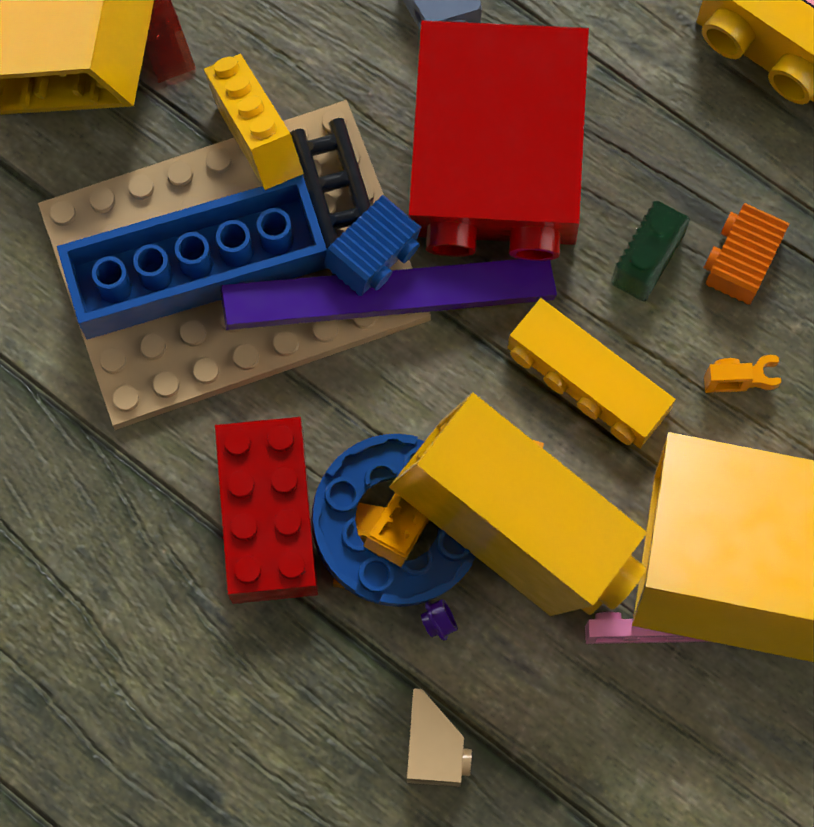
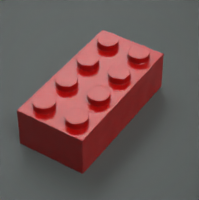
[215,417,318,604]

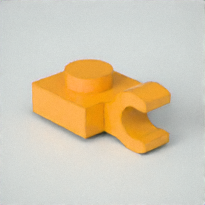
[704,355,781,393]

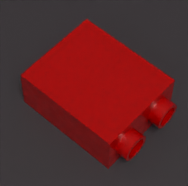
[409,20,589,261]

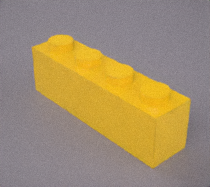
[204,54,304,190]
[508,298,676,449]

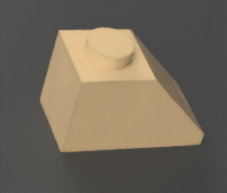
[407,688,472,787]

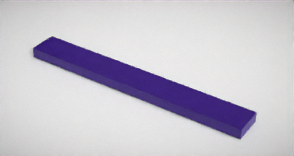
[220,259,557,330]

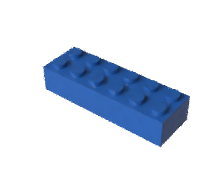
[56,174,327,340]

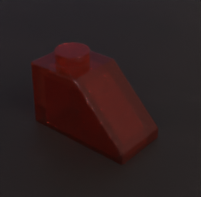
[145,0,196,83]

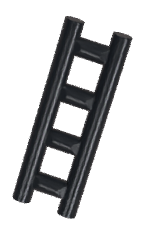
[290,118,371,275]

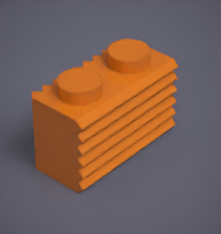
[703,203,790,305]

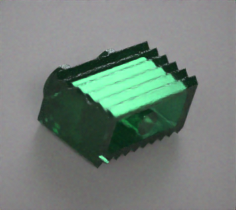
[611,201,690,302]

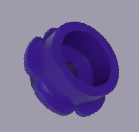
[421,599,458,641]

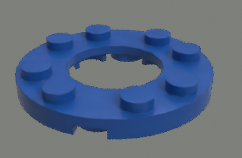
[311,434,476,607]

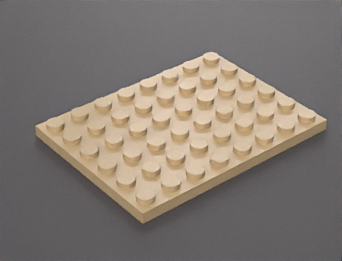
[38,100,431,430]

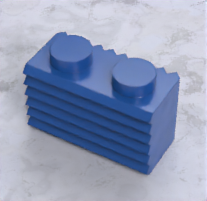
[324,195,421,296]

